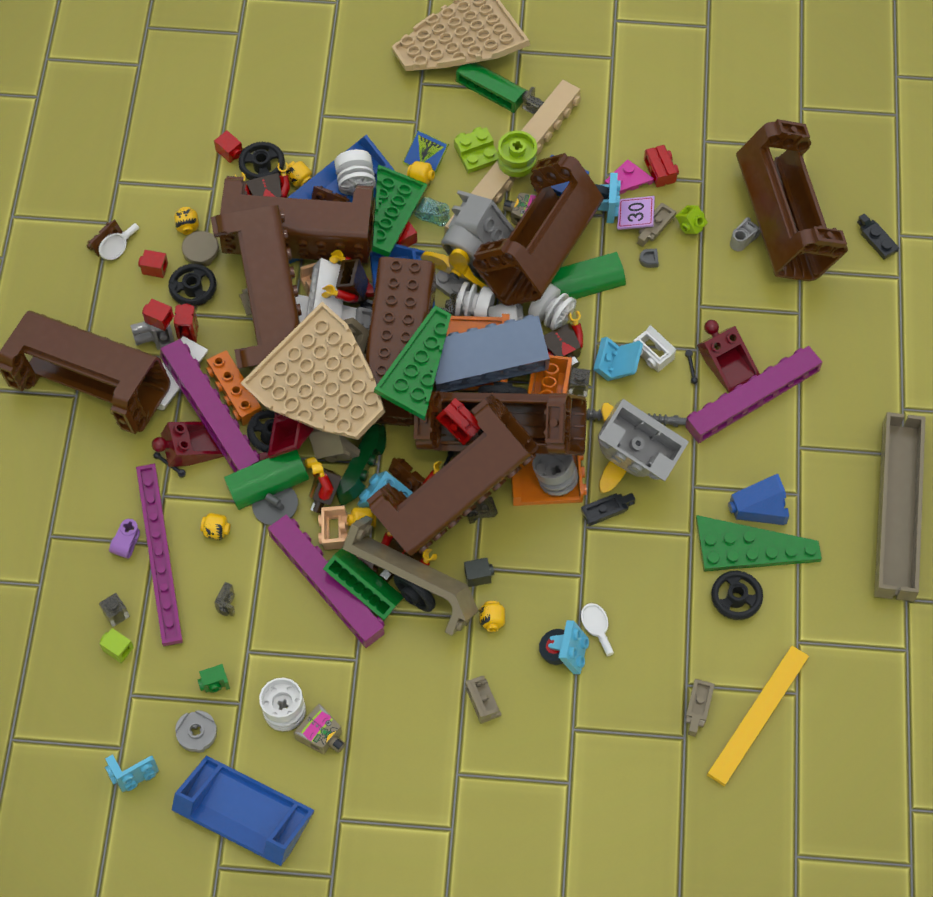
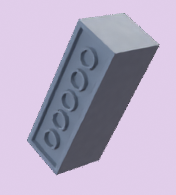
[434,315,550,392]

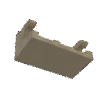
[465,676,501,724]

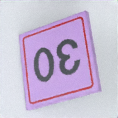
[617,196,655,230]

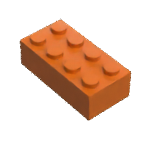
[527,355,572,394]

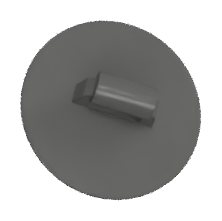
[252,488,298,525]

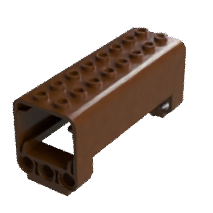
[736,119,848,281]
[473,153,604,306]
[220,176,374,264]
[211,205,302,368]
[365,257,436,427]
[0,310,171,435]
[413,391,587,456]
[366,394,539,556]

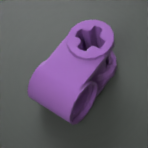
[109,519,140,559]

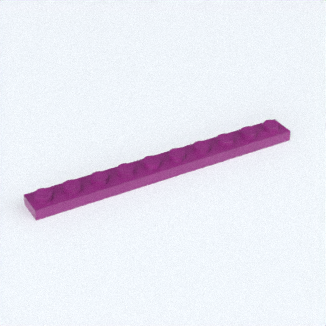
[136,463,183,646]

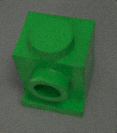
[197,664,230,693]

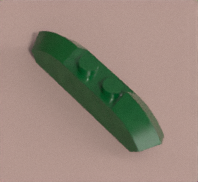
[336,424,387,506]

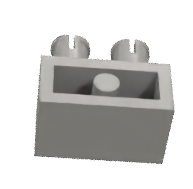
[130,321,174,350]

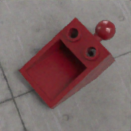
[697,320,760,393]
[268,412,314,459]
[152,421,224,467]

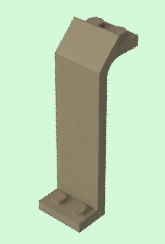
[309,317,369,463]
[343,516,479,635]

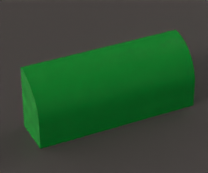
[456,62,529,113]
[551,252,626,299]
[224,450,310,510]
[323,547,404,620]

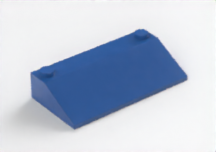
[172,755,314,866]

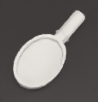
[99,223,139,260]
[581,603,614,656]

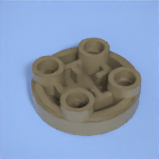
[182,231,219,266]

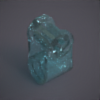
[415,197,450,226]

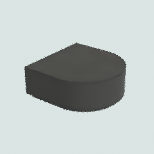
[639,249,659,268]

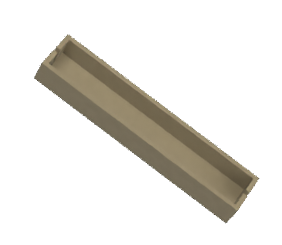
[874,412,925,602]

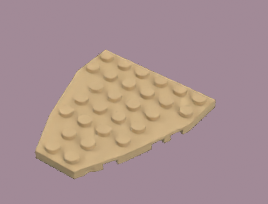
[392,0,530,71]
[241,302,385,440]

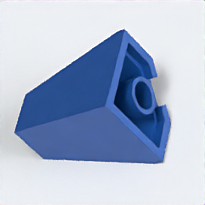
[728,474,789,525]

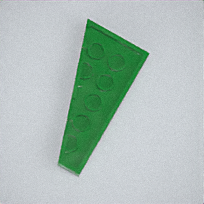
[372,164,428,257]
[374,306,451,421]
[696,515,822,572]

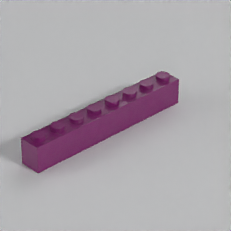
[160,339,260,472]
[685,346,822,444]
[268,514,385,648]

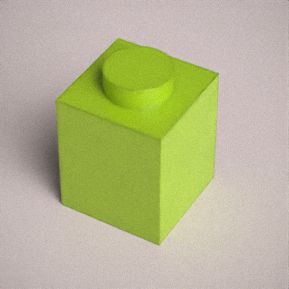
[99,628,134,663]

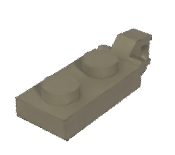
[637,203,676,247]
[685,679,715,737]

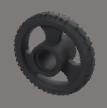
[238,141,285,180]
[168,263,217,306]
[478,382,527,394]
[247,410,275,453]
[711,571,763,620]
[393,575,436,612]

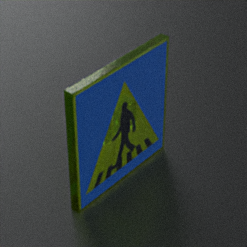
[403,130,449,174]

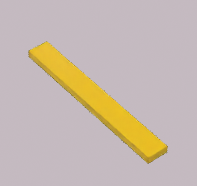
[707,646,809,787]

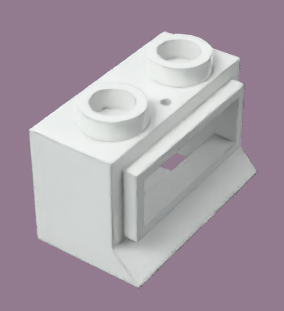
[633,325,676,372]

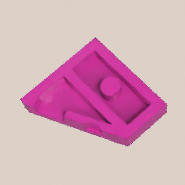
[604,159,654,195]

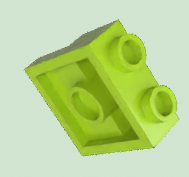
[454,127,498,174]

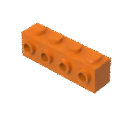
[206,350,262,426]

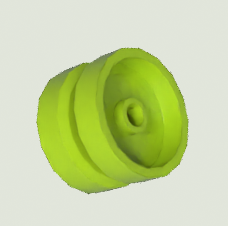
[497,130,537,178]

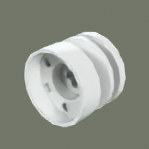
[334,149,376,196]
[455,281,495,317]
[528,283,577,331]
[259,678,306,731]

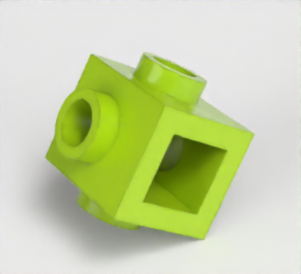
[675,205,708,234]

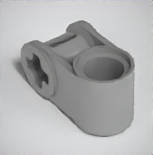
[730,217,761,251]

